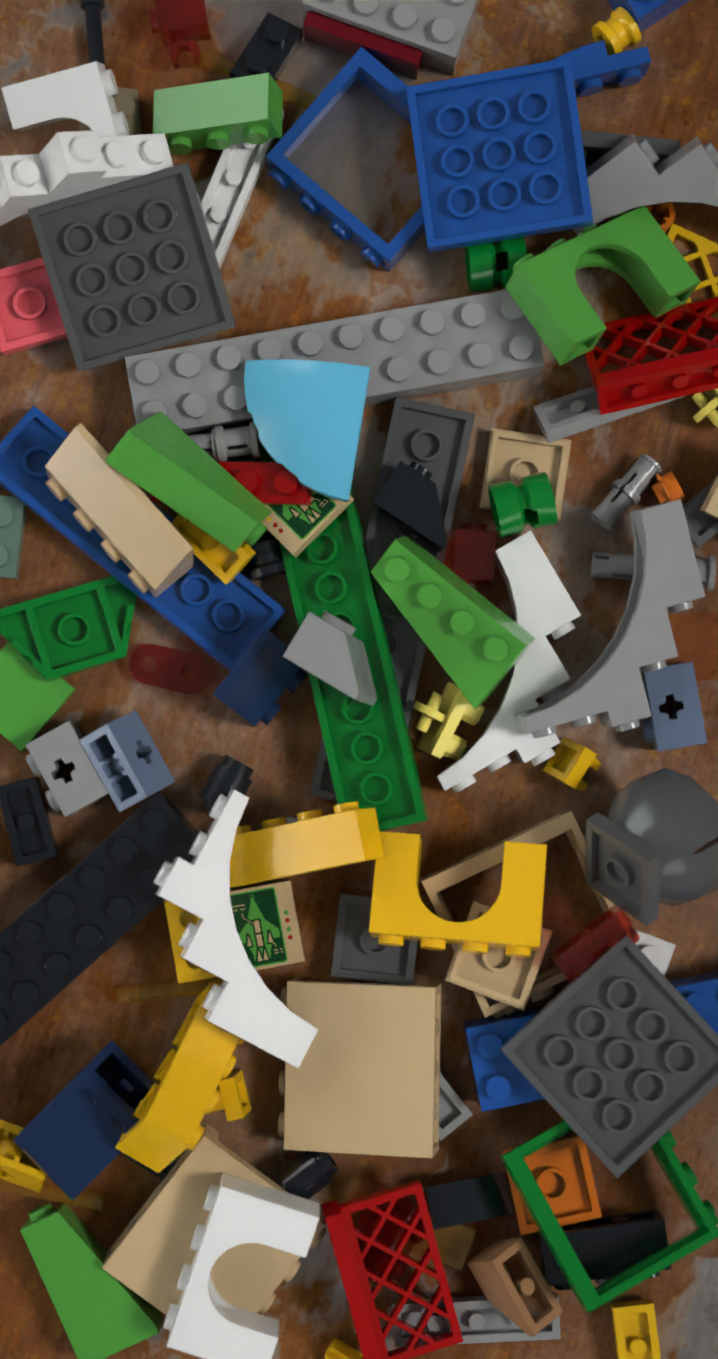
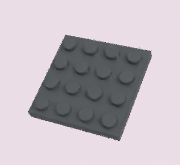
[28,162,236,372]
[500,933,718,1178]

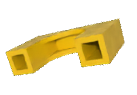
[369,831,547,958]

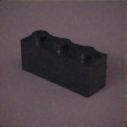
[537,1209,671,1290]

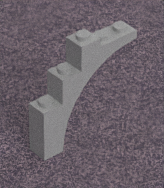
[573,133,718,235]
[515,499,705,738]

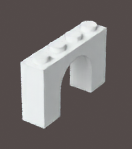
[1,61,130,137]
[163,1172,320,1359]

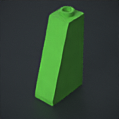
[105,411,272,552]
[20,1202,163,1359]

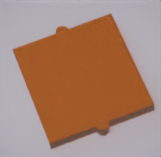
[665,613,718,681]

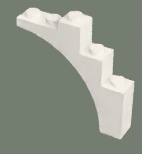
[0,130,174,226]
[435,530,581,793]
[153,790,318,1068]

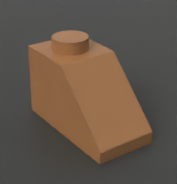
[467,1238,563,1336]

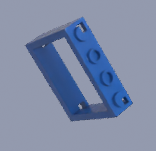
[266,47,425,272]

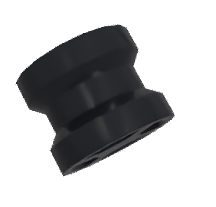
[249,539,286,581]

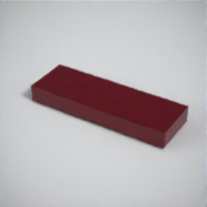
[303,11,423,80]

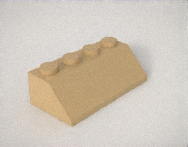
[45,423,193,598]

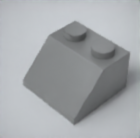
[283,611,377,706]

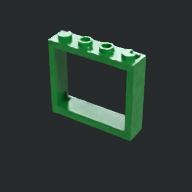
[499,1120,718,1313]

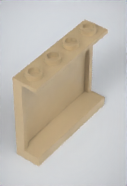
[278,977,441,1159]
[102,1123,327,1315]

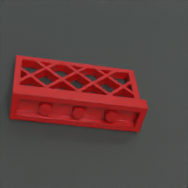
[584,297,718,415]
[321,1180,463,1359]

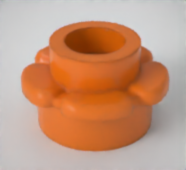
[650,471,685,504]

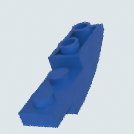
[552,40,651,96]

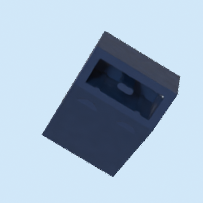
[12,1041,154,1201]

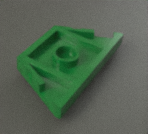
[0,576,136,682]

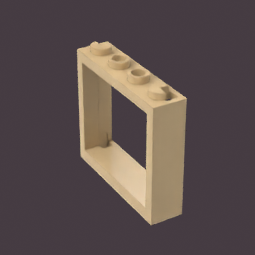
[420,810,634,1018]

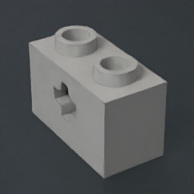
[25,721,109,817]

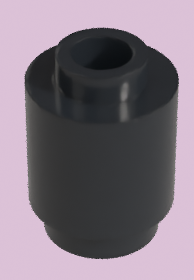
[198,755,254,812]
[275,1151,339,1199]

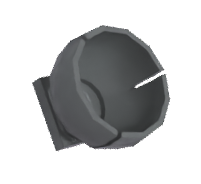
[585,768,718,926]

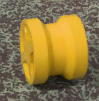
[591,7,642,55]

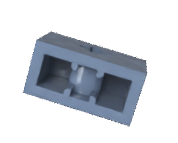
[640,661,707,752]
[80,710,175,813]

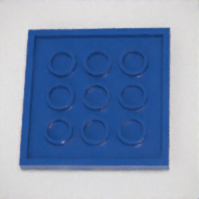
[406,58,593,253]

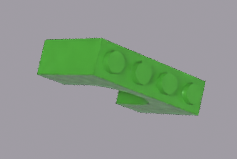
[505,206,701,365]

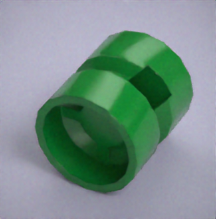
[465,237,527,293]
[488,472,557,537]

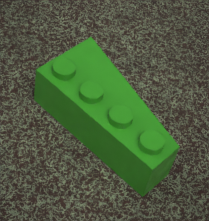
[371,535,535,710]

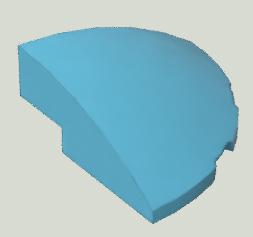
[244,359,370,502]

